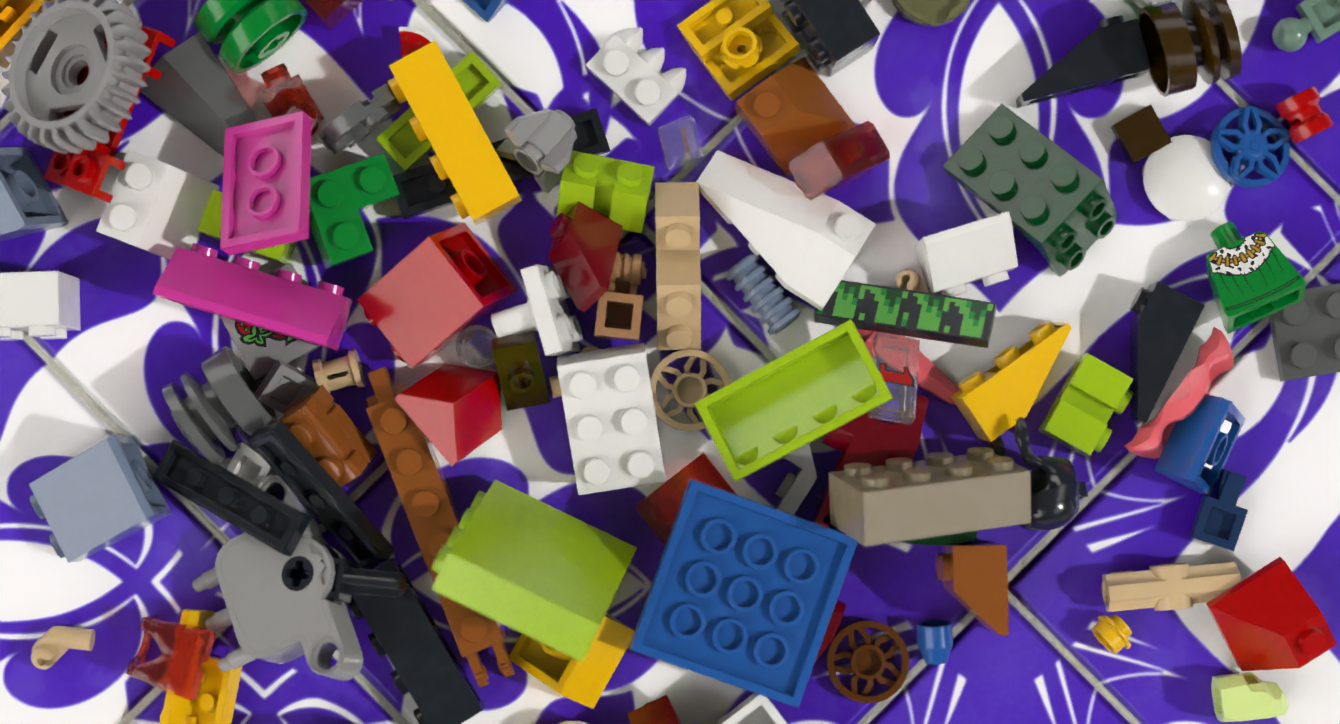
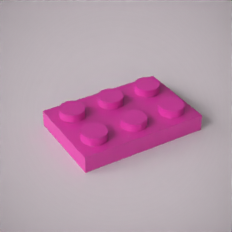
[220,111,312,255]

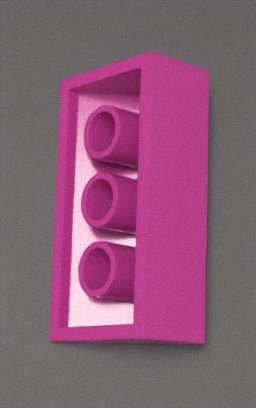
[153,243,353,351]

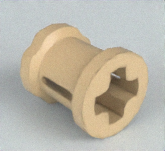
[312,349,366,393]

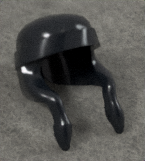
[990,417,1088,531]

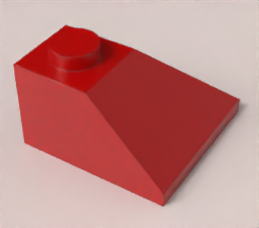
[1206,557,1337,671]

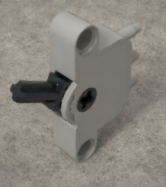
[192,475,407,681]

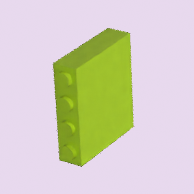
[431,479,637,662]

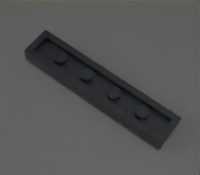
[393,108,610,220]

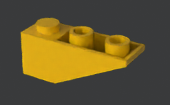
[951,320,1072,442]

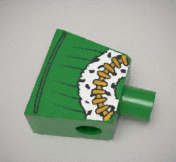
[1206,222,1306,334]

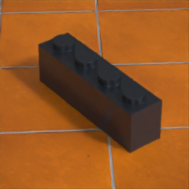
[348,557,486,724]

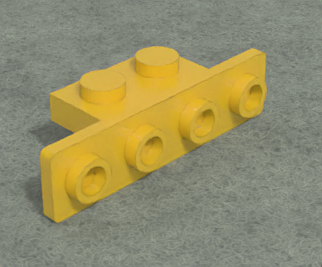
[160,609,242,724]

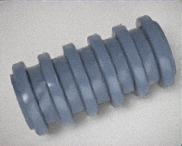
[726,254,801,335]

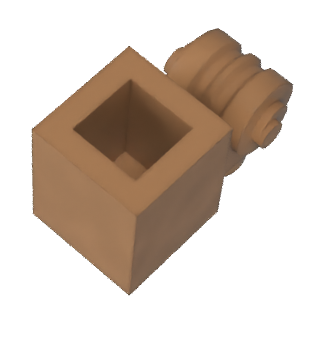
[594,252,647,343]

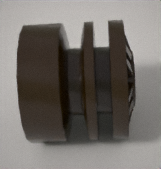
[1138,0,1242,97]

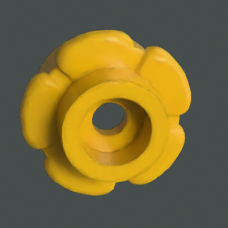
[720,27,763,69]
[1091,614,1132,655]

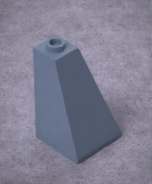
[0,147,69,241]

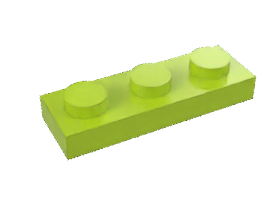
[376,51,503,172]

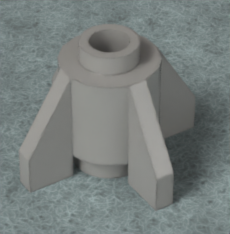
[496,109,577,193]

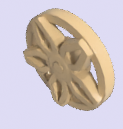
[650,349,730,431]

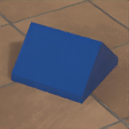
[1154,394,1246,497]

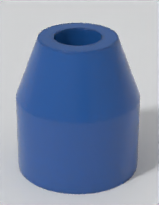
[917,619,953,665]

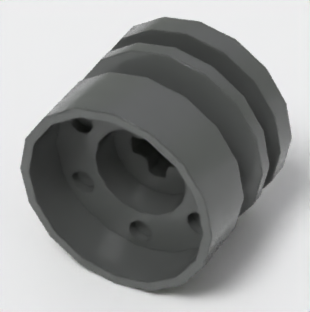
[162,346,278,464]

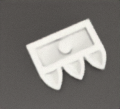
[586,27,686,126]

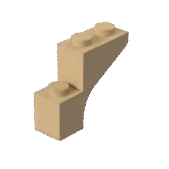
[655,182,701,350]

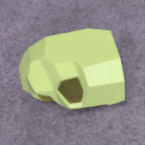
[1211,672,1289,722]

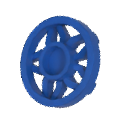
[1210,106,1290,189]

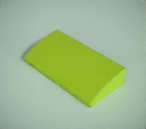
[694,319,893,482]

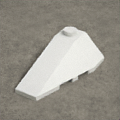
[696,150,876,311]

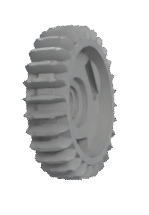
[1,0,151,154]

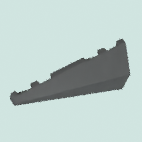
[140,32,260,157]

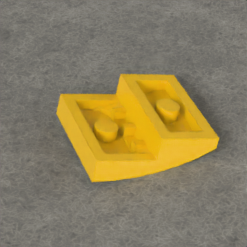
[677,0,801,101]

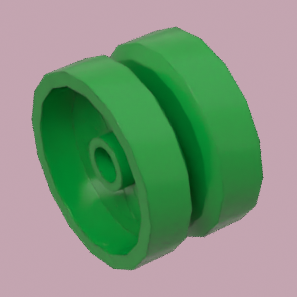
[193,0,308,74]

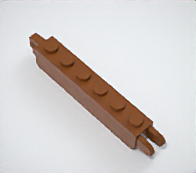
[366,367,515,688]

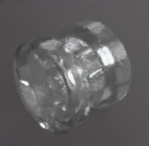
[456,325,498,370]

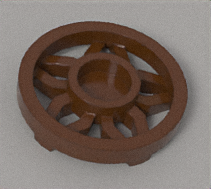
[826,620,909,703]

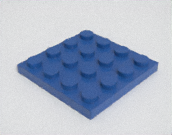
[629,478,858,708]

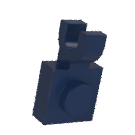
[1189,469,1248,551]

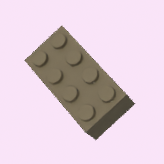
[829,447,1031,546]

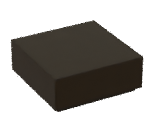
[1110,104,1172,165]

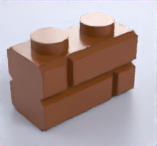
[277,384,377,487]

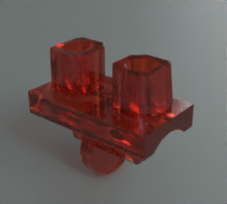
[259,63,324,137]

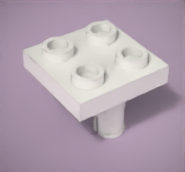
[491,265,583,356]

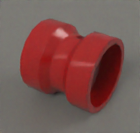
[1275,86,1334,144]

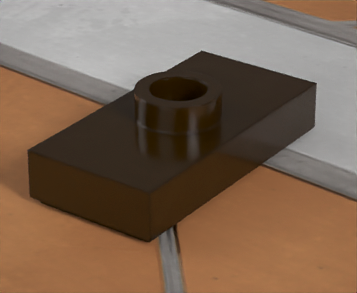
[491,331,550,411]

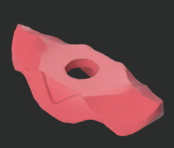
[1124,327,1234,459]

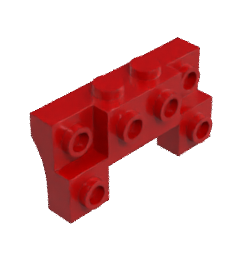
[43,26,176,203]

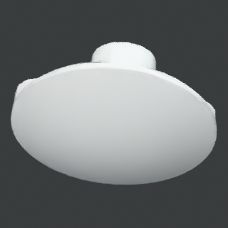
[1142,135,1230,221]

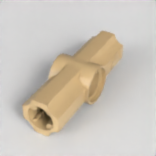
[1101,561,1241,612]

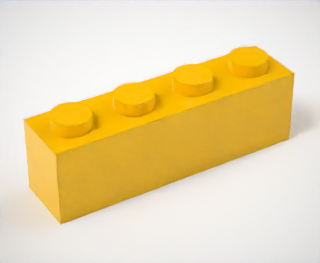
[387,41,522,225]

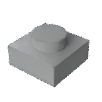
[254,359,317,414]

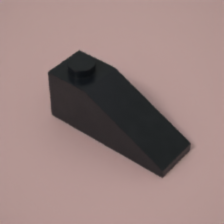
[1016,15,1151,108]
[1130,281,1205,424]

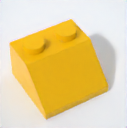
[509,613,635,709]

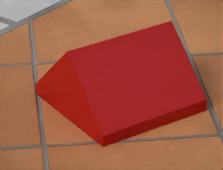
[394,363,502,466]

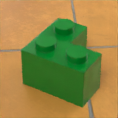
[309,153,400,269]

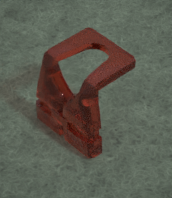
[126,615,216,700]

